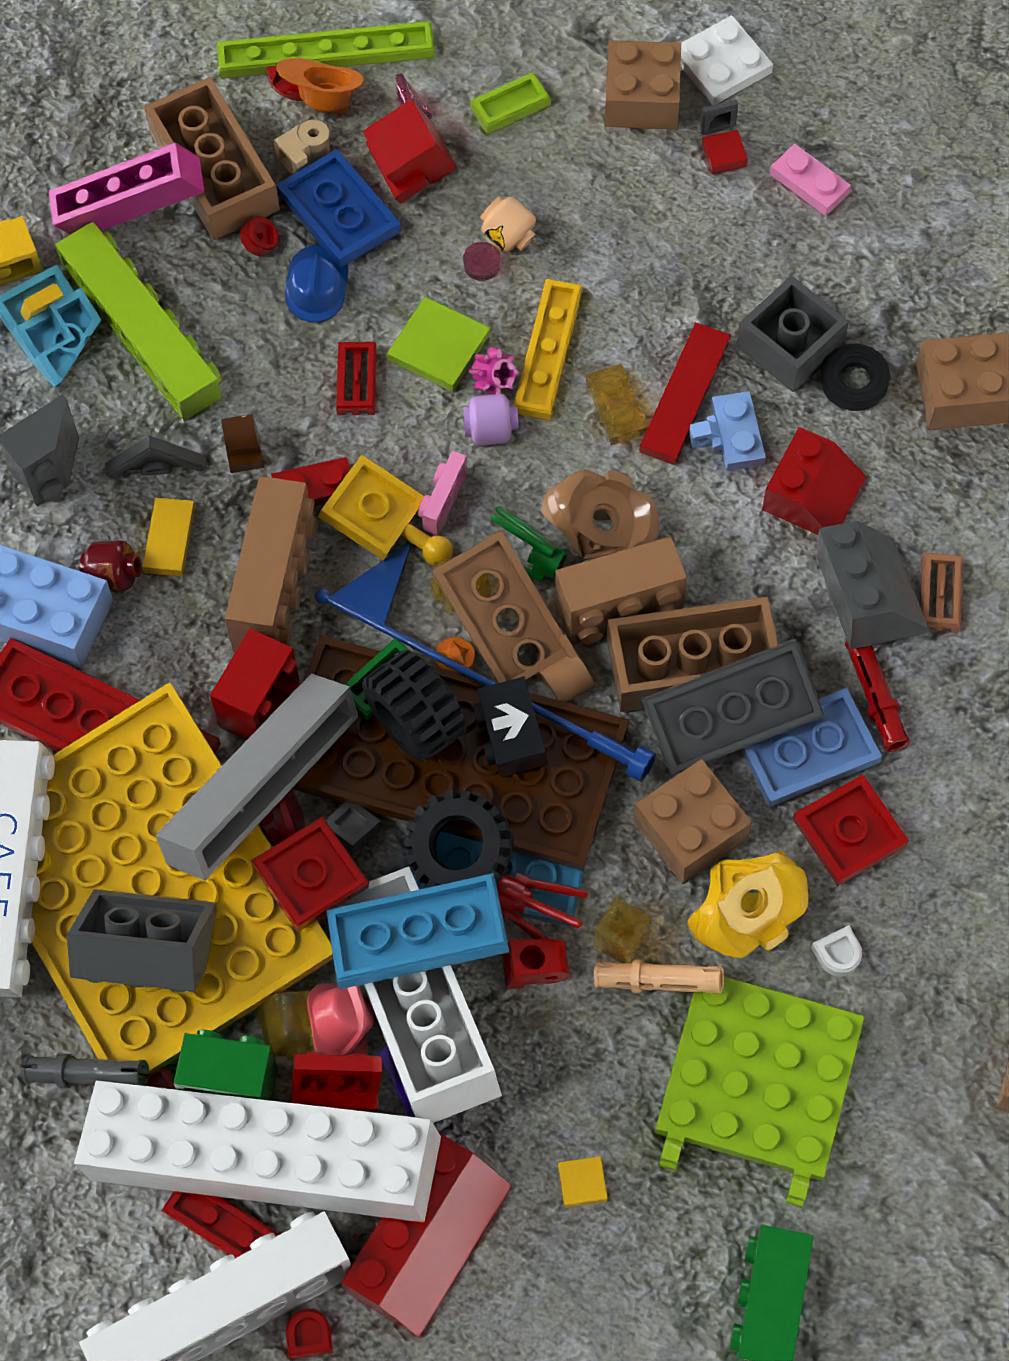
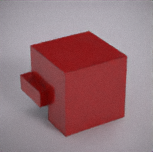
[363,99,458,204]

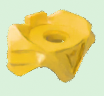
[687,850,808,958]

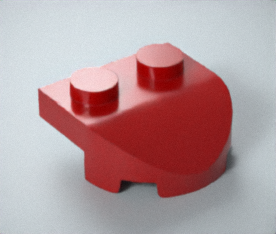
[291,1052,382,1113]

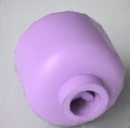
[463,394,519,446]

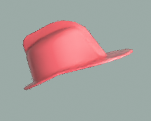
[307,983,375,1055]

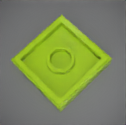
[387,296,490,392]

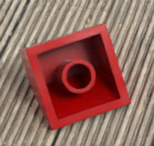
[762,427,866,535]

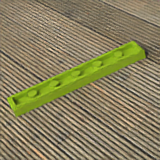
[217,21,435,79]

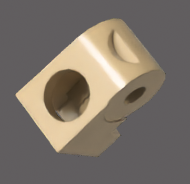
[274,120,330,176]

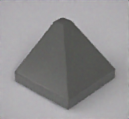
[700,99,738,134]

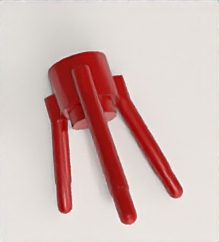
[497,873,589,939]

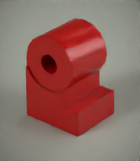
[502,939,570,989]

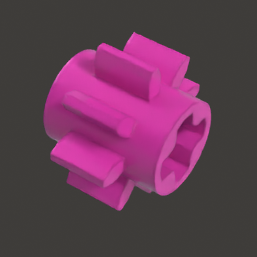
[469,347,519,395]

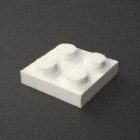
[681,15,773,105]

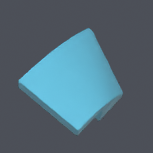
[0,264,101,388]

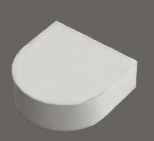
[811,925,862,977]

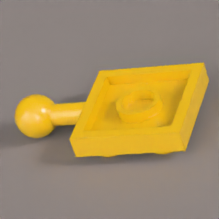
[318,454,453,567]

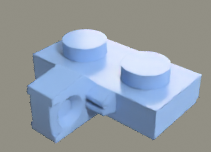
[689,391,766,471]

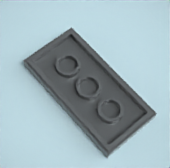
[641,639,825,776]

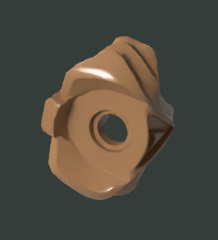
[541,470,659,559]

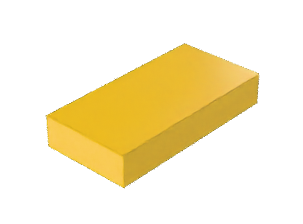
[142,497,195,577]

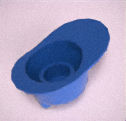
[285,245,349,323]

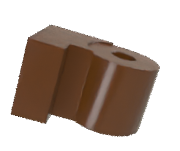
[221,414,265,473]

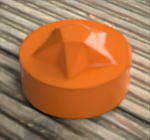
[435,637,475,674]

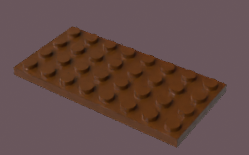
[292,635,629,872]

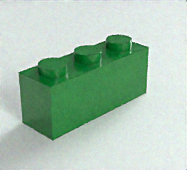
[729,1224,814,1361]

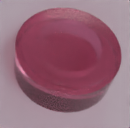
[463,242,501,281]

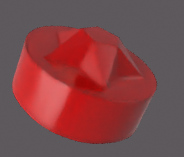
[240,217,279,257]

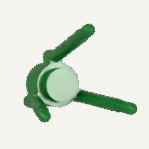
[491,506,568,583]

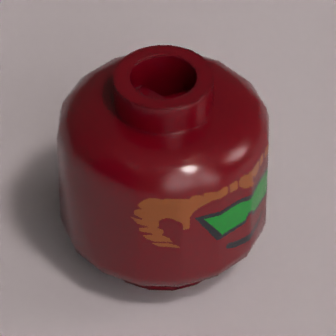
[79,540,142,592]

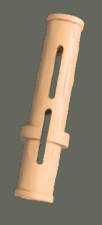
[594,959,724,994]

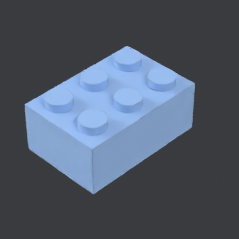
[0,545,114,669]

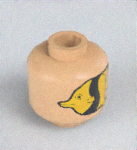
[480,196,536,252]

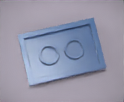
[741,687,882,807]

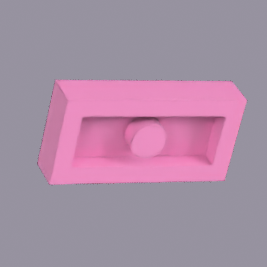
[769,144,851,216]
[418,451,467,536]

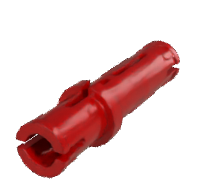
[845,641,910,752]

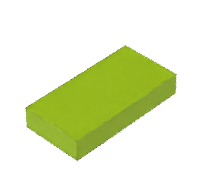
[470,72,551,135]

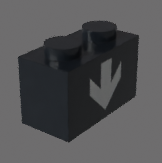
[473,676,548,777]

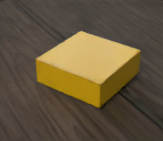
[20,283,64,321]
[557,1156,607,1209]

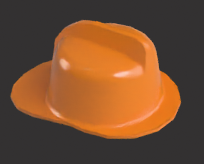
[276,58,364,114]

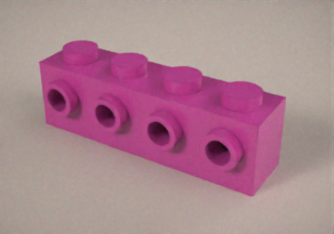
[48,142,204,235]

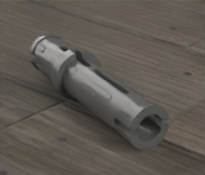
[21,1054,149,1088]

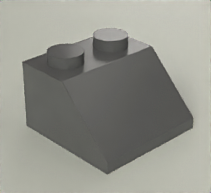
[0,394,79,507]

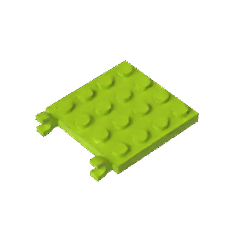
[655,977,865,1208]

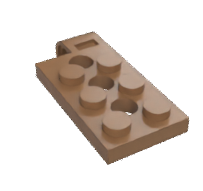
[431,530,595,703]

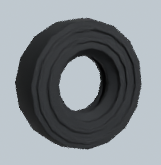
[820,343,890,411]

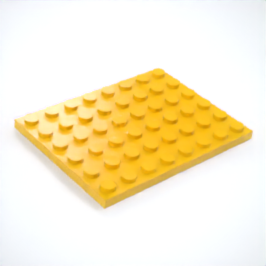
[31,682,333,1078]

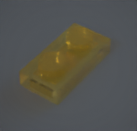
[586,364,648,445]

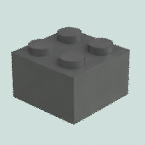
[737,275,849,392]

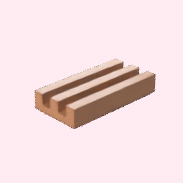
[919,552,963,633]

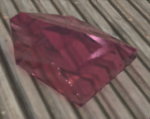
[395,74,432,119]

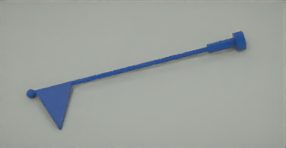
[314,543,657,782]

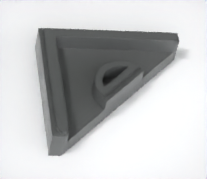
[105,435,207,478]

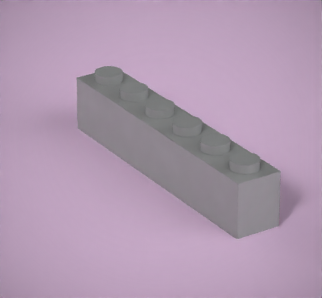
[156,673,359,880]

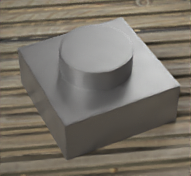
[325,802,380,855]

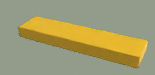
[513,279,583,421]

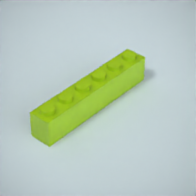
[55,221,222,421]

